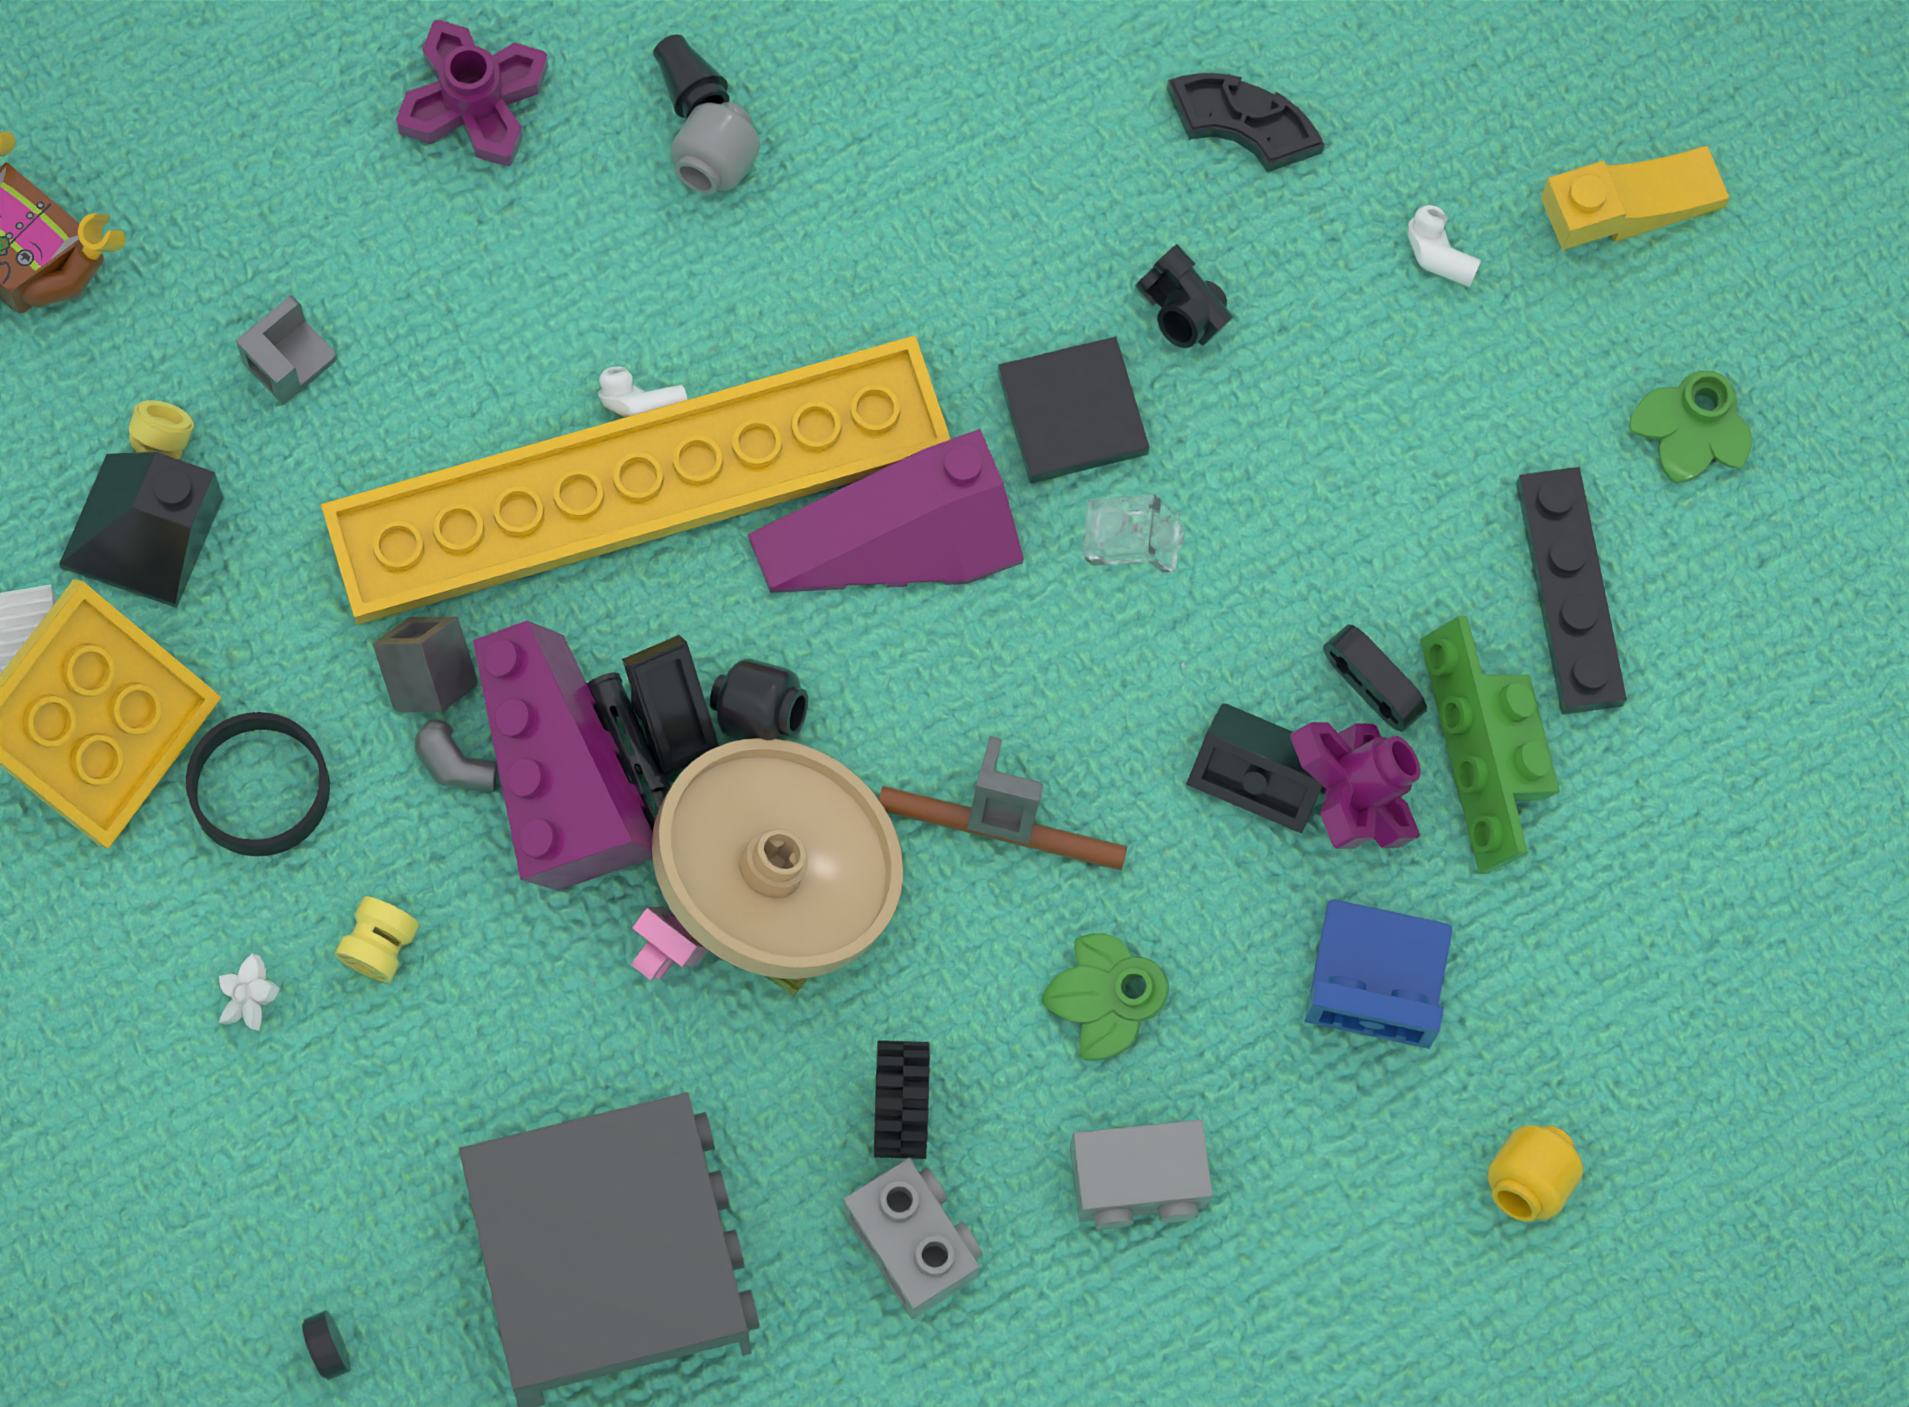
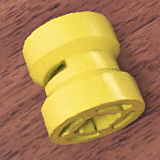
[334,896,420,983]

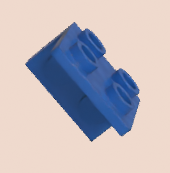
[1304,899,1452,1049]

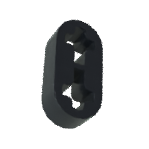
[1323,624,1427,732]

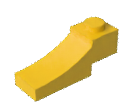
[1540,146,1730,250]

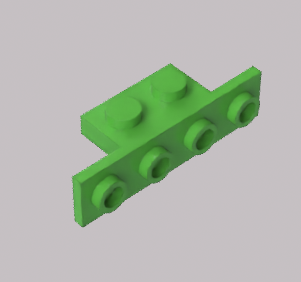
[1420,616,1560,874]

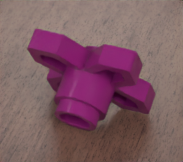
[396,20,548,167]
[1290,722,1421,849]

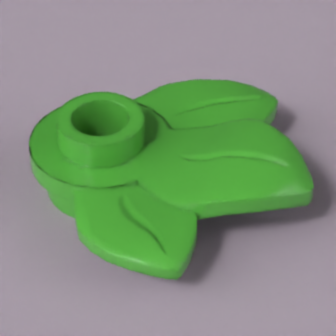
[1629,371,1752,483]
[1042,933,1169,1061]

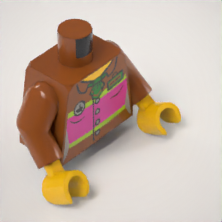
[0,131,126,313]

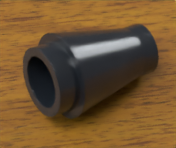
[653,34,730,119]

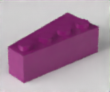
[473,620,653,891]

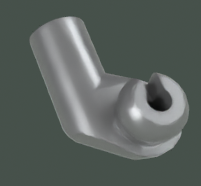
[414,719,498,792]

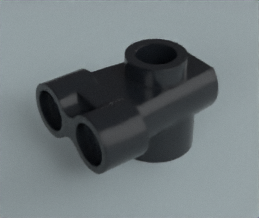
[1135,244,1233,348]

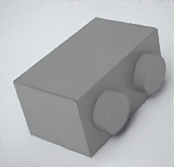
[1070,1120,1212,1229]

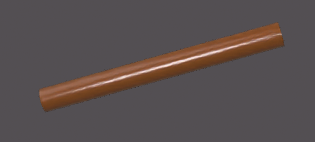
[878,786,1128,871]

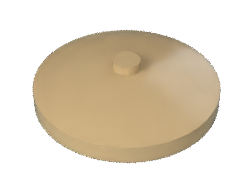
[652,738,903,979]

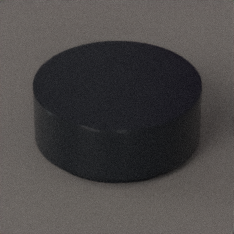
[302,1310,351,1380]

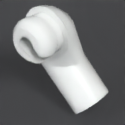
[1407,205,1481,287]
[598,366,688,418]

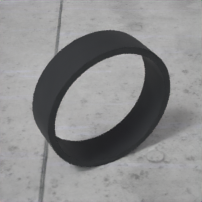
[186,712,330,857]

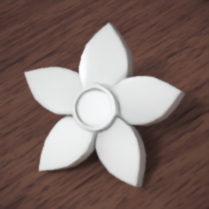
[218,954,280,1031]

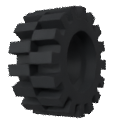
[874,1040,930,1159]

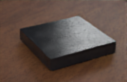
[998,336,1150,483]

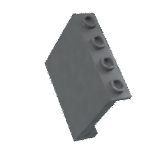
[459,1092,760,1407]

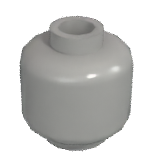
[670,102,760,194]

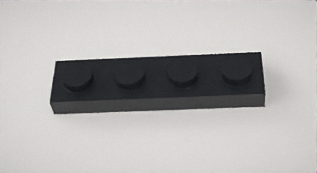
[1516,467,1627,715]

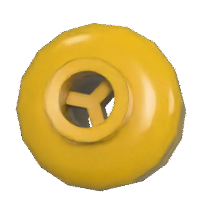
[1487,1125,1584,1222]

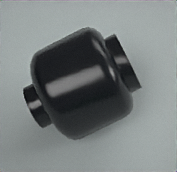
[710,659,808,740]

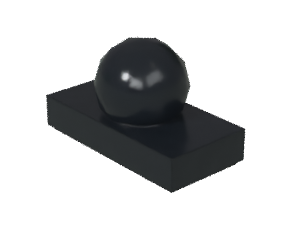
[622,635,719,775]

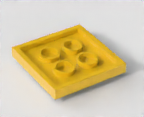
[0,579,222,849]

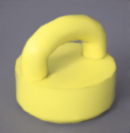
[128,400,194,460]

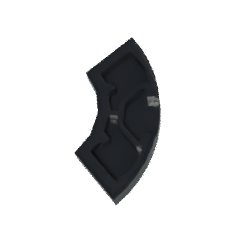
[1167,73,1325,172]

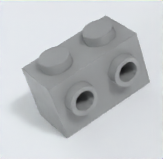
[842,1158,983,1320]

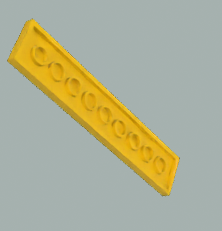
[321,335,951,625]

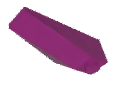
[748,429,1024,593]

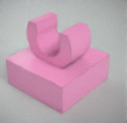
[631,906,708,981]

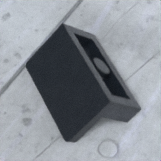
[1186,703,1322,834]

